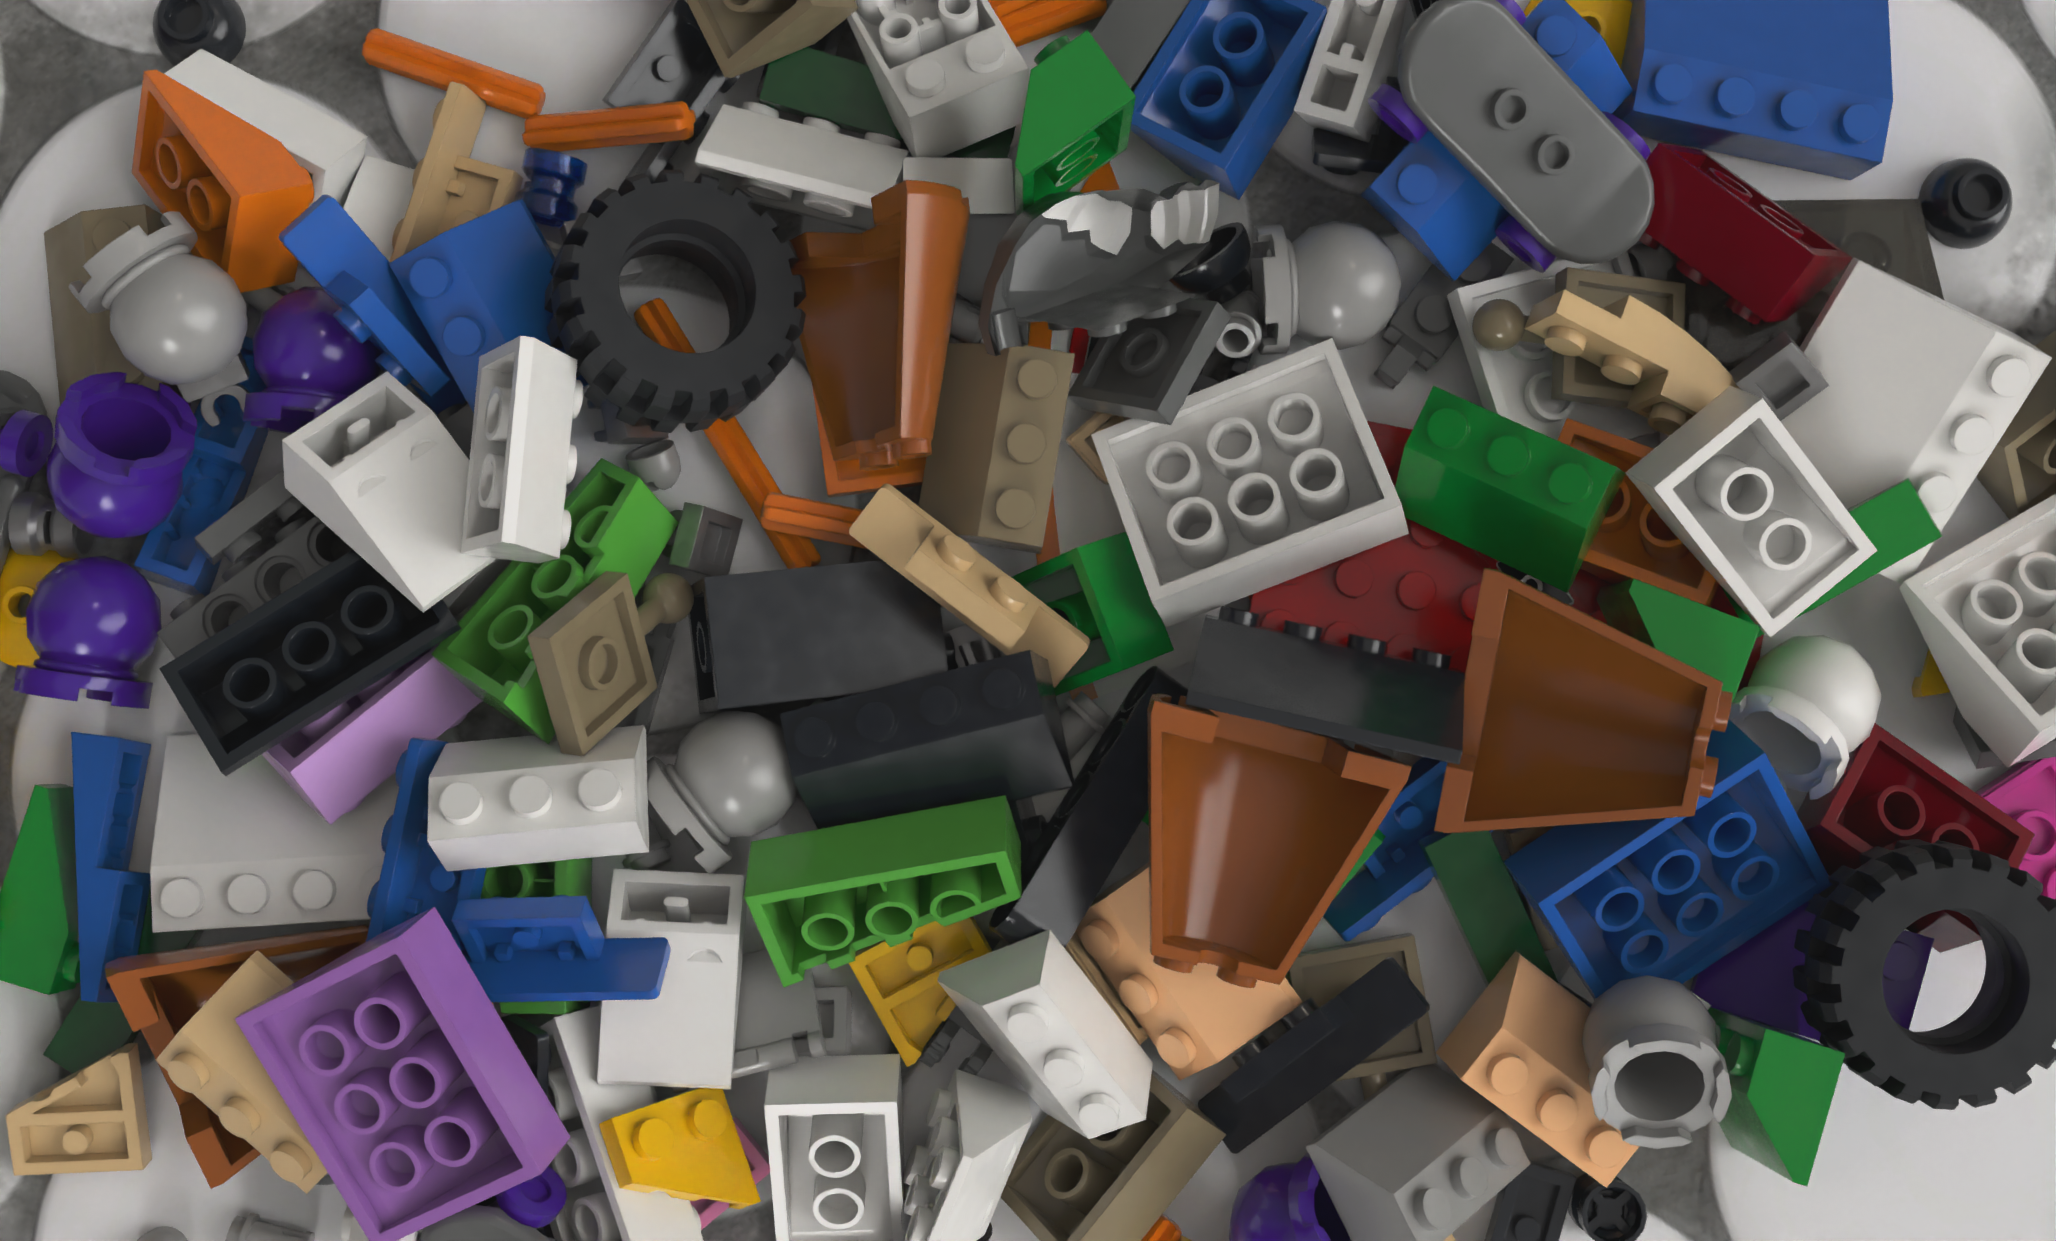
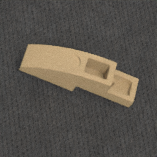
[1524,289,1741,435]

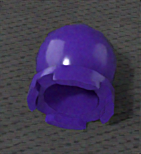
[243,286,381,434]
[47,372,197,538]
[13,556,162,709]
[1229,1153,1351,1241]

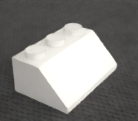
[164,49,368,264]
[695,101,910,231]
[461,335,583,564]
[427,725,649,871]
[937,929,1153,1139]

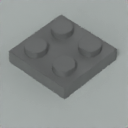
[1068,298,1231,425]

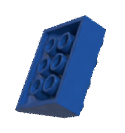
[1612,0,1893,180]
[1503,719,1832,1000]

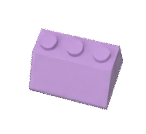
[262,641,483,825]

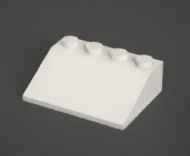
[1780,257,2052,584]
[1091,338,1409,628]
[1899,494,2056,768]
[150,734,399,933]

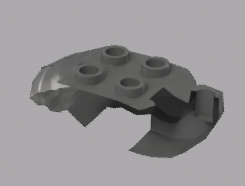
[978,179,1219,356]

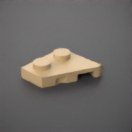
[5,1043,152,1176]

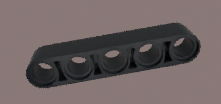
[989,666,1188,948]

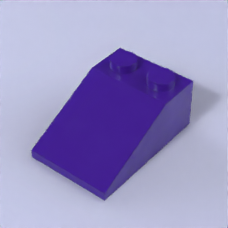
[1690,902,1934,1041]

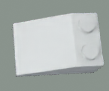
[1626,386,1877,638]
[764,1054,905,1241]

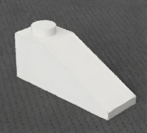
[1294,0,1408,142]

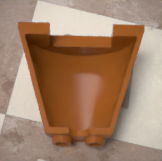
[789,180,970,471]
[1434,568,1733,833]
[1147,694,1412,988]
[105,924,369,1189]

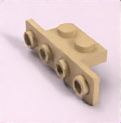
[390,81,524,262]
[849,483,1090,688]

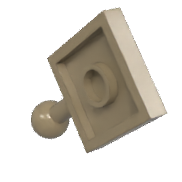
[1472,267,1686,409]
[527,571,694,756]
[1288,933,1438,1101]

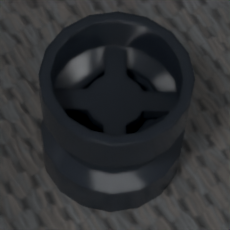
[1568,1173,1647,1241]

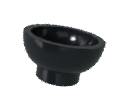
[152,0,246,66]
[1918,158,2013,249]
[1169,222,1252,304]

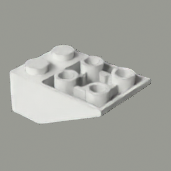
[847,0,1030,158]
[282,371,497,613]
[597,869,747,1089]
[903,1069,1032,1241]

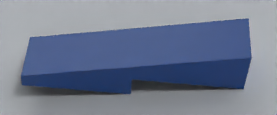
[133,336,269,597]
[71,732,151,1002]

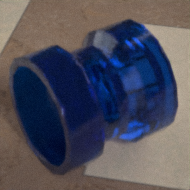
[514,148,588,228]

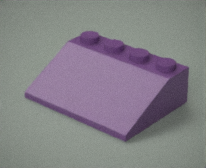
[235,907,570,1241]

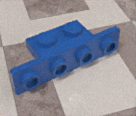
[279,194,466,415]
[366,737,487,951]
[1323,757,1494,942]
[451,895,671,1002]

